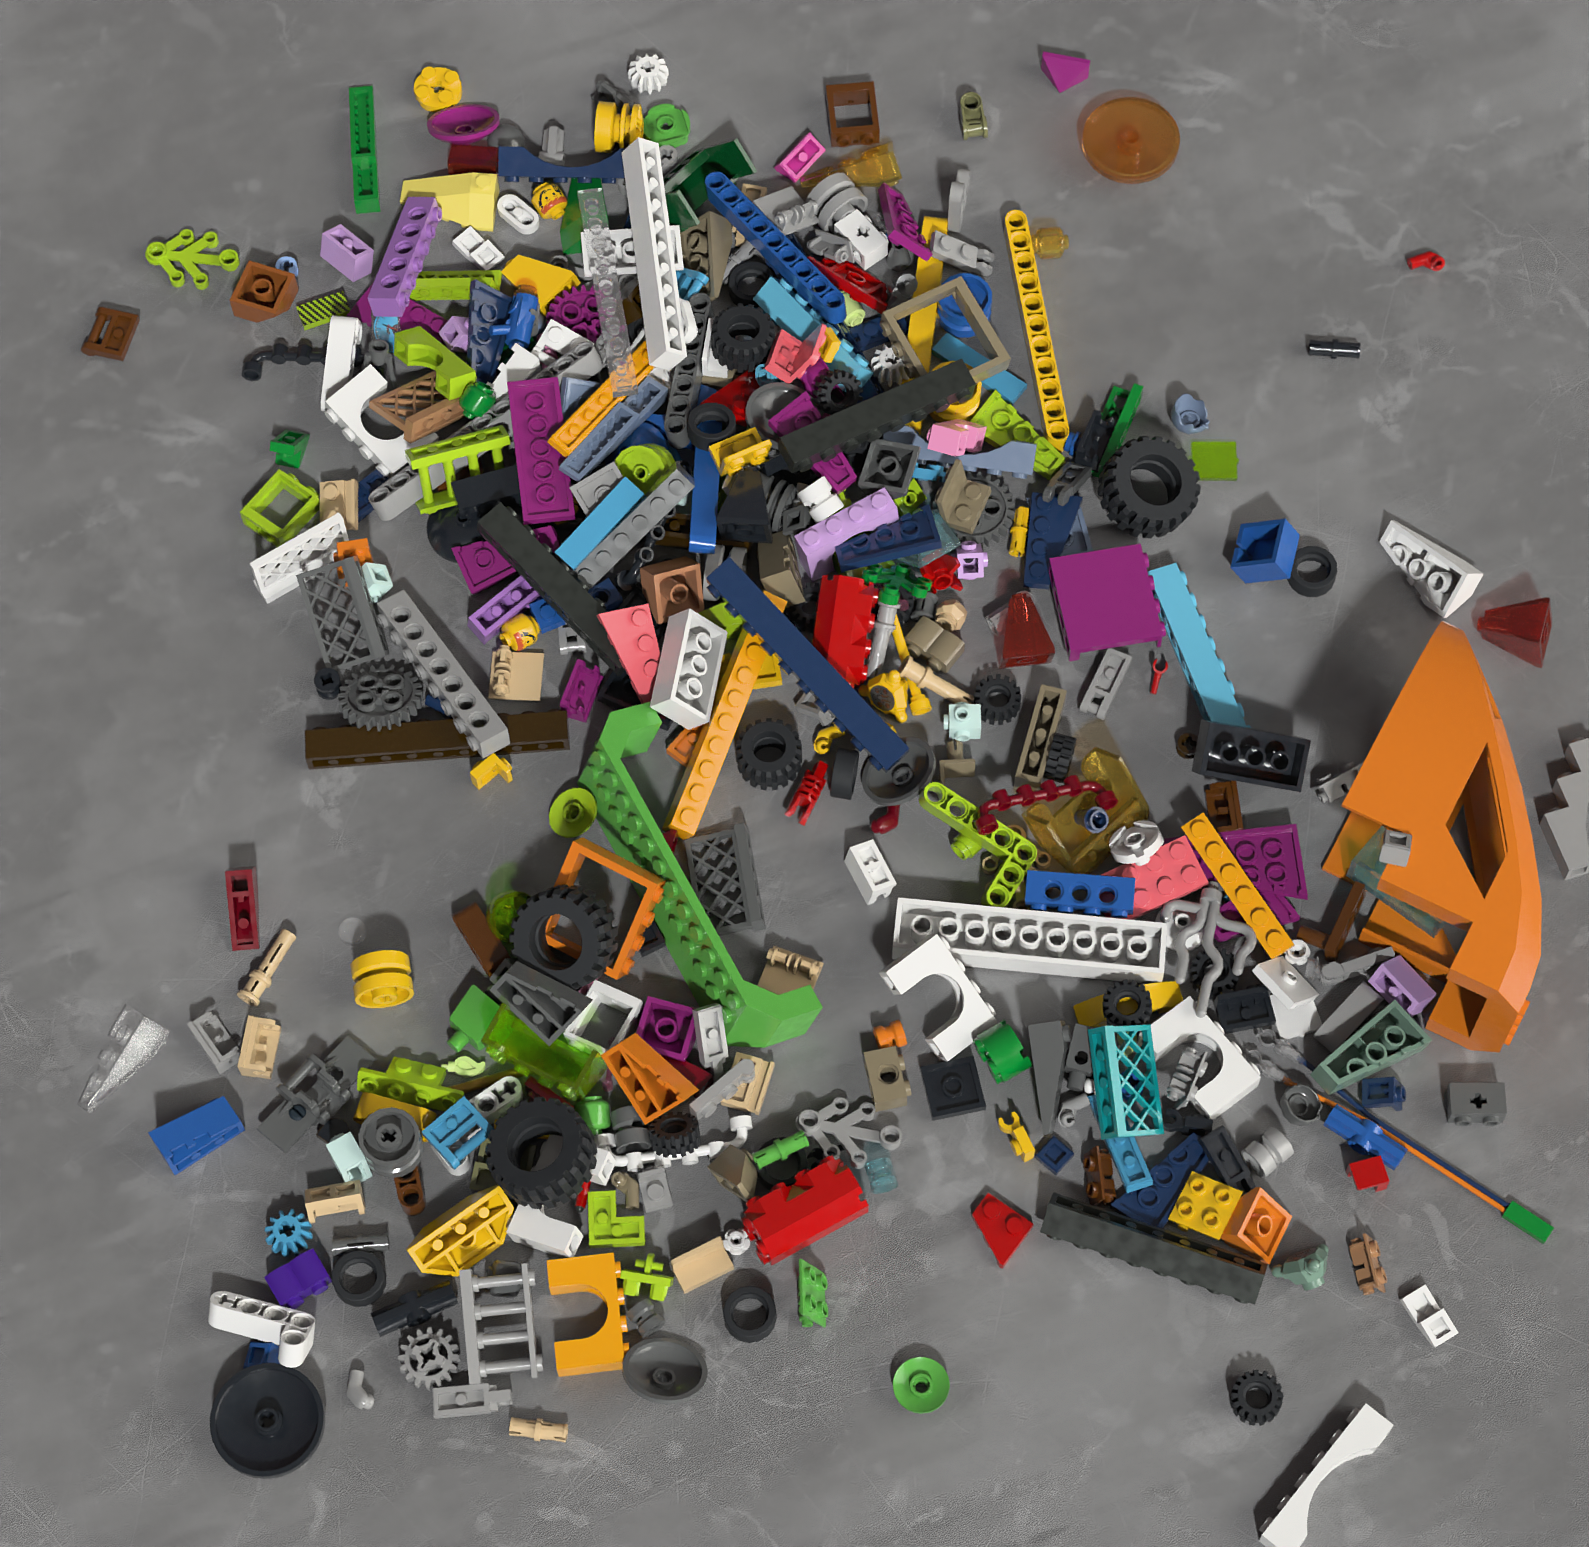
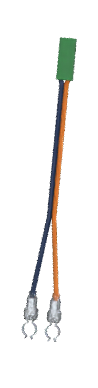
[1242,1028,1554,1244]

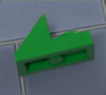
[269,429,310,468]

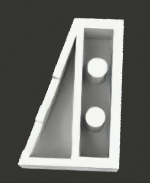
[487,343,541,404]

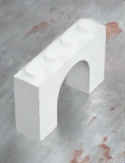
[324,364,439,478]
[878,934,998,1061]
[1137,996,1261,1120]
[506,1135,616,1258]

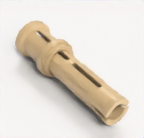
[898,655,974,704]
[237,929,296,1007]

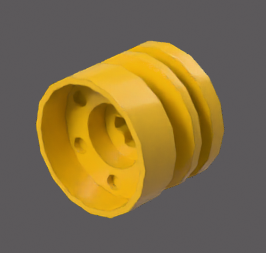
[594,101,644,153]

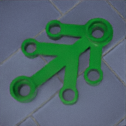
[861,563,932,605]

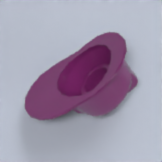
[800,357,845,401]

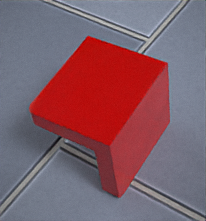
[1346,1155,1390,1192]

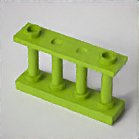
[405,425,511,514]

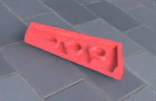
[596,604,661,704]

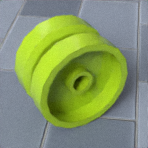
[614,443,675,498]

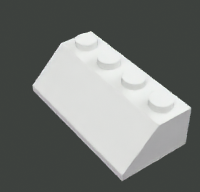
[581,225,684,277]

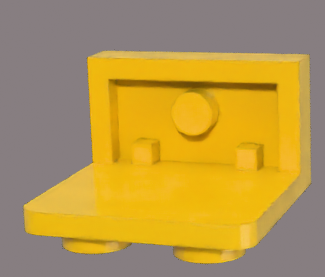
[708,427,772,476]

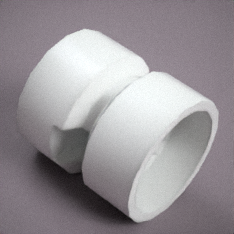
[797,476,844,524]

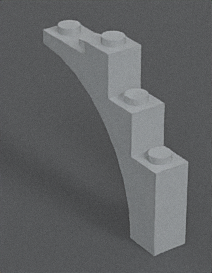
[1540,737,1589,880]

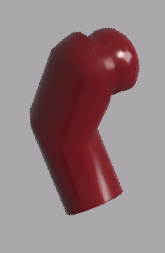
[871,805,900,834]

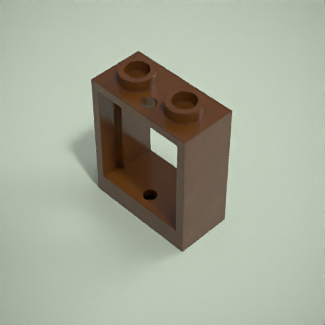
[826,81,880,148]

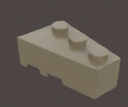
[756,531,805,608]

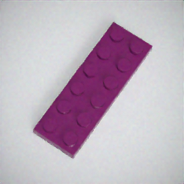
[507,377,575,525]

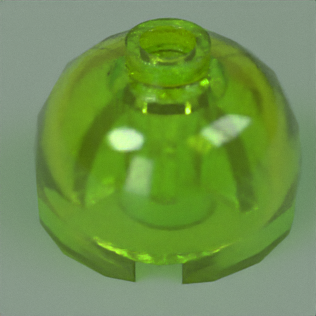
[485,890,531,944]

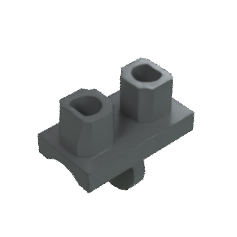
[885,273,918,309]

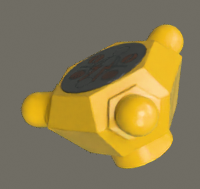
[858,670,908,723]

